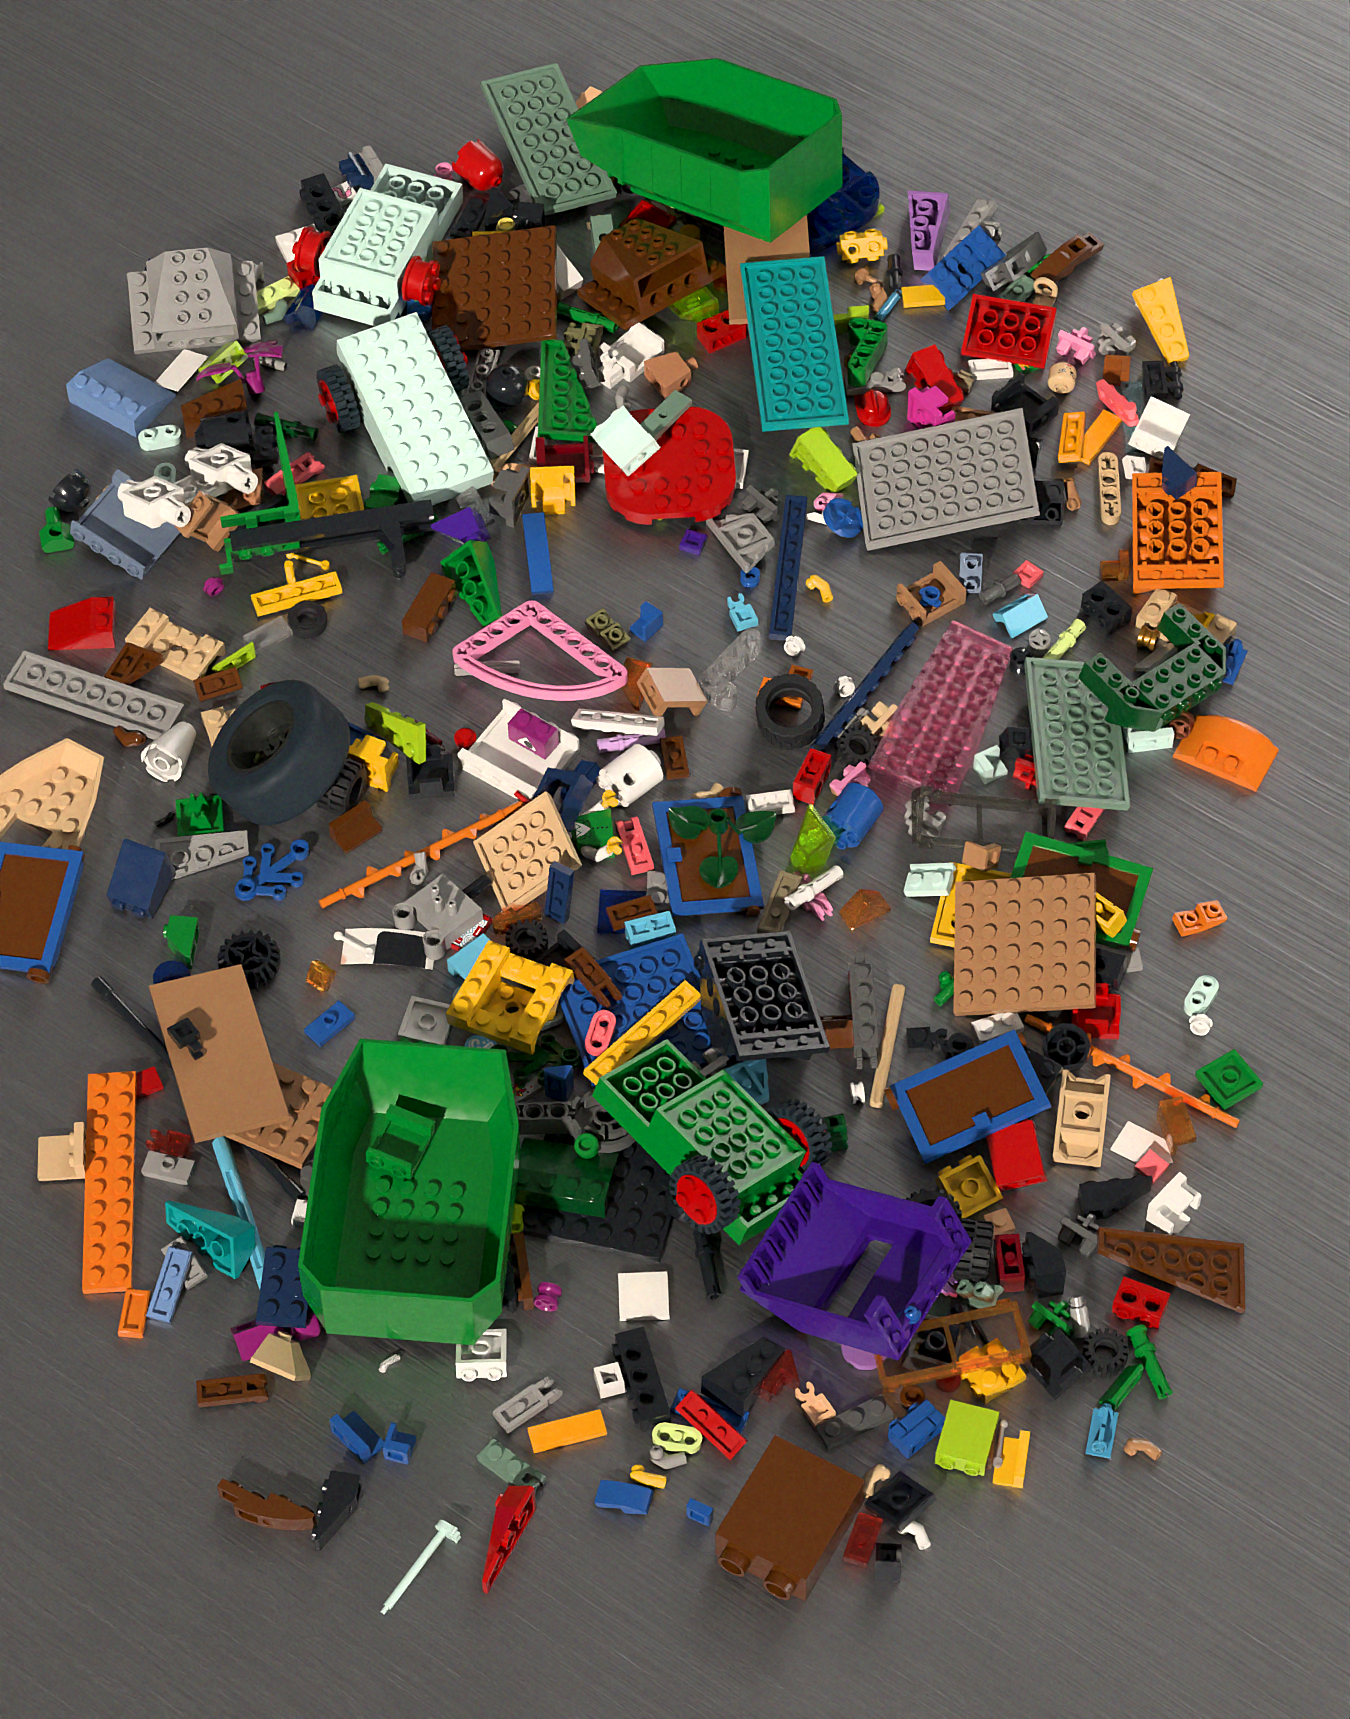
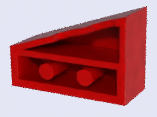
[905,344,964,414]

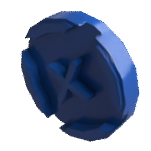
[823,498,863,538]

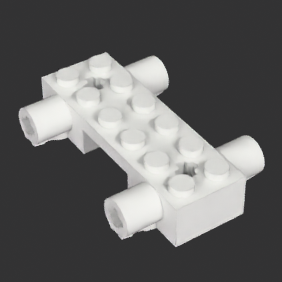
[118,443,258,528]

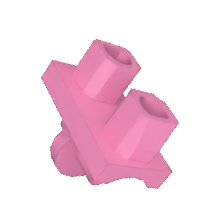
[1056,327,1096,365]
[829,762,871,796]

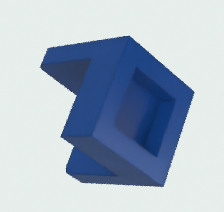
[630,601,663,642]
[383,1422,417,1465]

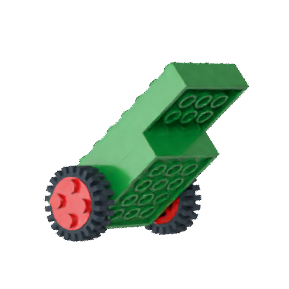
[592,1039,832,1245]

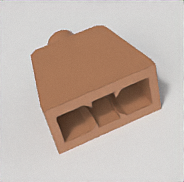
[644,352,698,400]

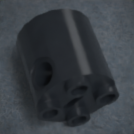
[194,410,255,454]

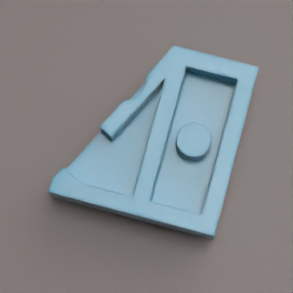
[725,1059,769,1105]

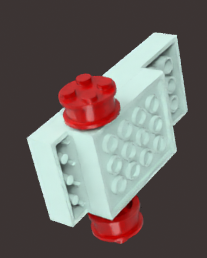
[292,164,463,326]

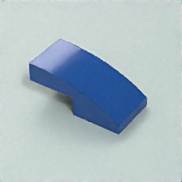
[594,1480,653,1515]

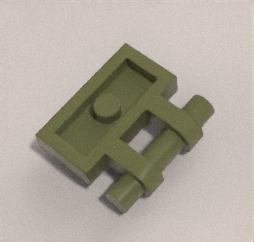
[563,322,604,357]

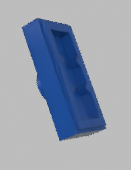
[304,1001,355,1048]

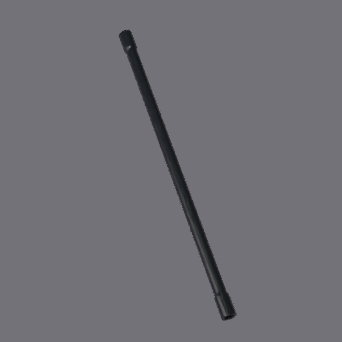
[91,976,306,1203]

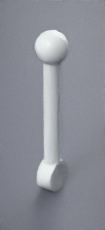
[334,931,374,958]

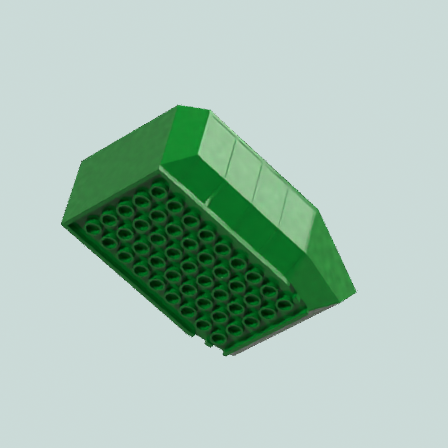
[566,58,842,243]
[298,1038,520,1345]

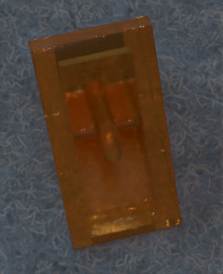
[839,889,891,930]

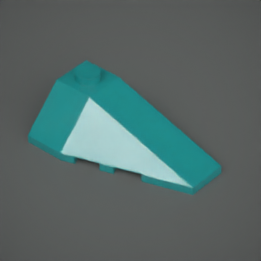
[165,1200,256,1279]

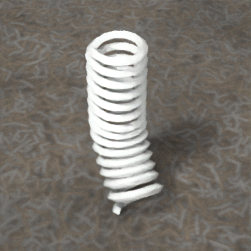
[379,1354,400,1373]

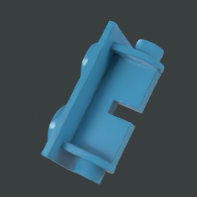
[1085,1403,1118,1459]

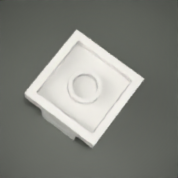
[1145,1172,1201,1236]

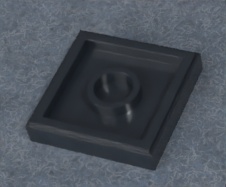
[864,1471,936,1533]

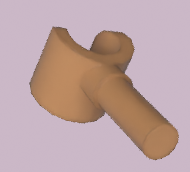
[853,268,884,287]

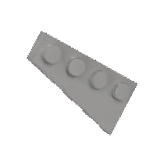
[155,830,249,880]

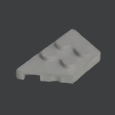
[706,513,775,573]

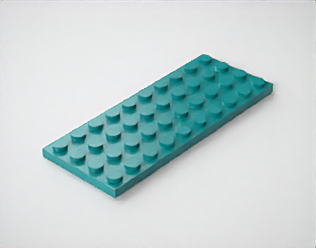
[740,256,849,432]

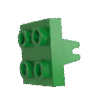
[175,792,224,837]

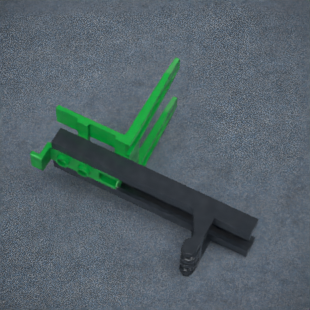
[219,411,434,578]

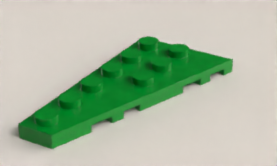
[537,339,597,443]

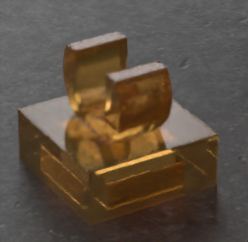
[305,959,337,993]

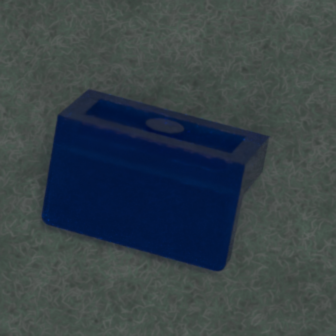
[283,284,323,331]

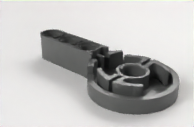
[515,1090,636,1153]

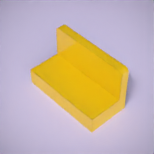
[993,1430,1030,1488]

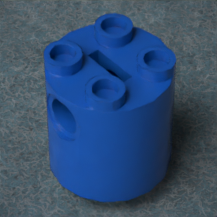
[818,783,883,850]

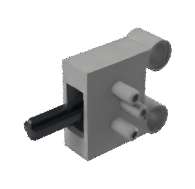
[392,874,492,960]

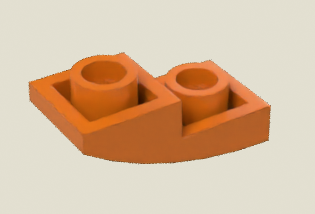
[1172,900,1228,937]

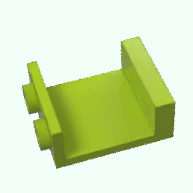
[935,1399,1000,1476]

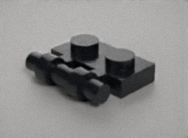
[1142,360,1184,400]

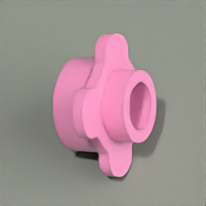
[433,162,454,181]

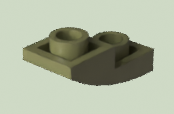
[585,608,631,652]

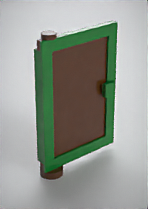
[1010,831,1153,952]

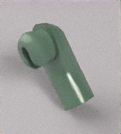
[263,299,289,325]

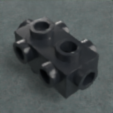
[250,425,278,474]

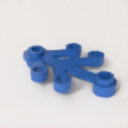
[234,839,310,901]

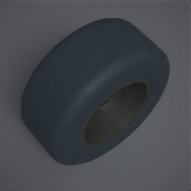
[208,680,350,825]

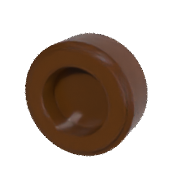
[900,1385,925,1410]

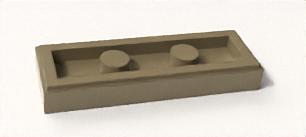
[757,870,802,934]

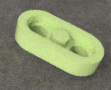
[652,1422,702,1454]

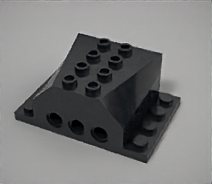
[699,931,830,1062]

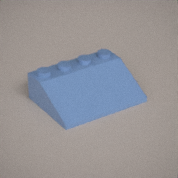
[66,358,176,438]

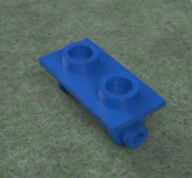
[1222,639,1248,685]

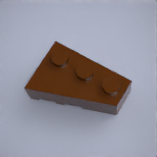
[181,378,250,438]

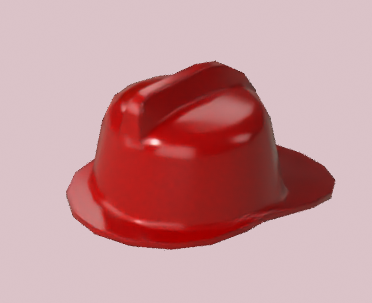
[854,389,891,427]

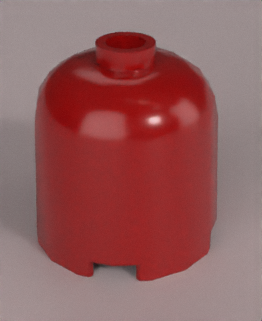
[452,139,504,191]

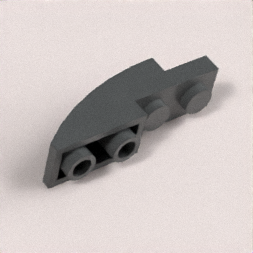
[980,232,1047,292]

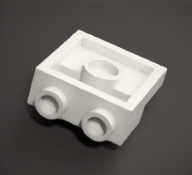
[456,1329,507,1381]

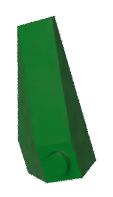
[440,540,502,627]

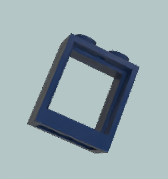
[531,767,594,832]

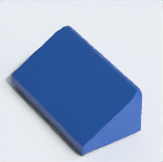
[543,1065,574,1102]

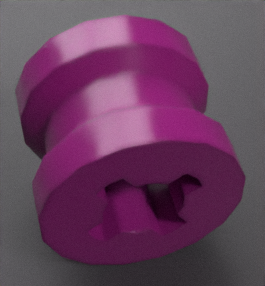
[534,1282,562,1312]

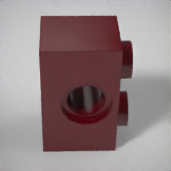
[993,1233,1025,1292]

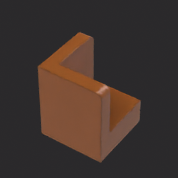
[1103,355,1131,387]

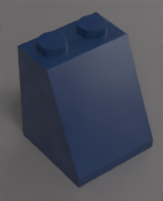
[106,838,176,919]

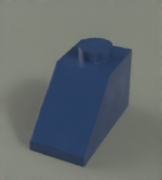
[1161,446,1197,500]

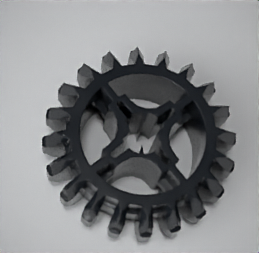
[217,929,281,988]

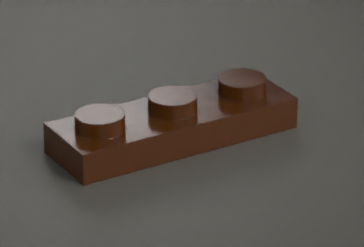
[510,1233,534,1310]

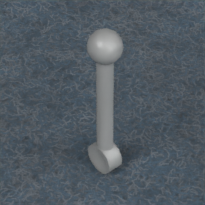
[992,1419,1008,1468]

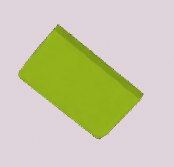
[211,642,256,673]

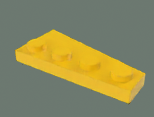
[1132,277,1189,366]

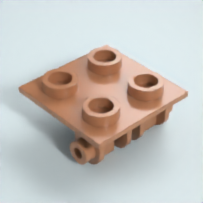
[223,467,264,511]

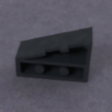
[701,1337,785,1417]

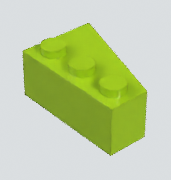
[789,427,858,493]

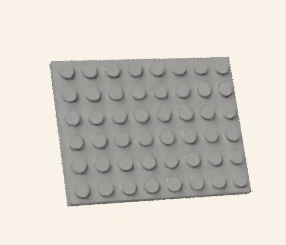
[852,408,1040,551]

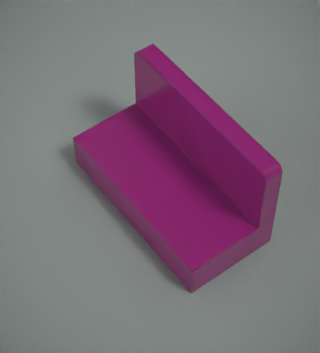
[230,1319,285,1361]

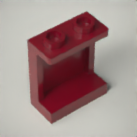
[535,436,594,483]

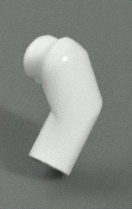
[897,1521,931,1550]

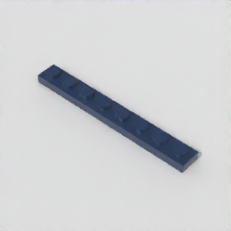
[769,495,808,640]
[806,622,919,752]

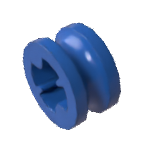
[740,567,760,588]

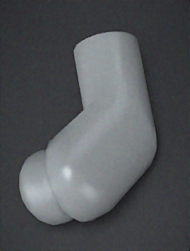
[615,386,632,412]

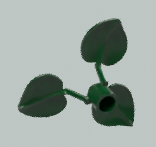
[669,806,777,888]

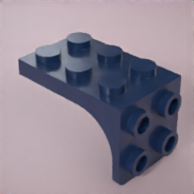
[256,1245,309,1328]

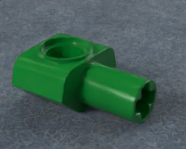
[39,507,74,553]

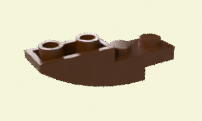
[1031,232,1104,288]
[217,1478,317,1530]

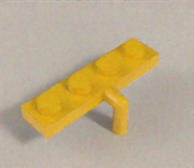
[251,560,343,617]

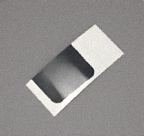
[341,928,436,970]

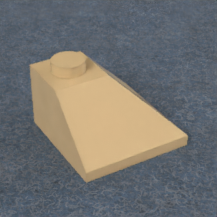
[250,1331,312,1381]

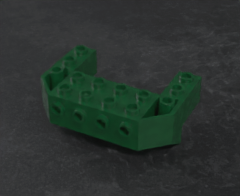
[1078,603,1226,732]

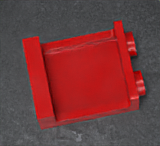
[986,1119,1048,1192]

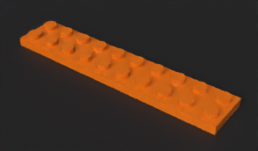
[82,1071,137,1294]

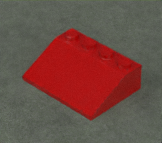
[961,294,1057,369]

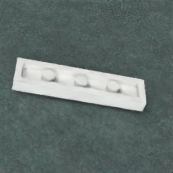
[571,708,665,737]

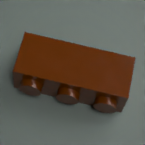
[402,572,458,642]

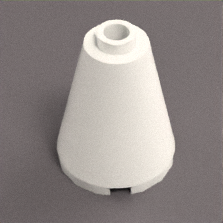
[141,722,196,782]

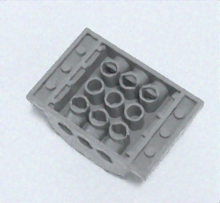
[127,247,261,354]

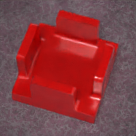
[1071,983,1121,1039]

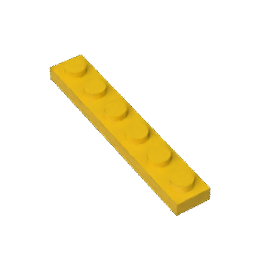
[583,980,701,1085]

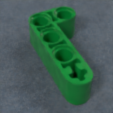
[847,318,888,387]

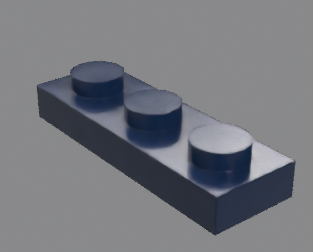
[544,861,575,924]

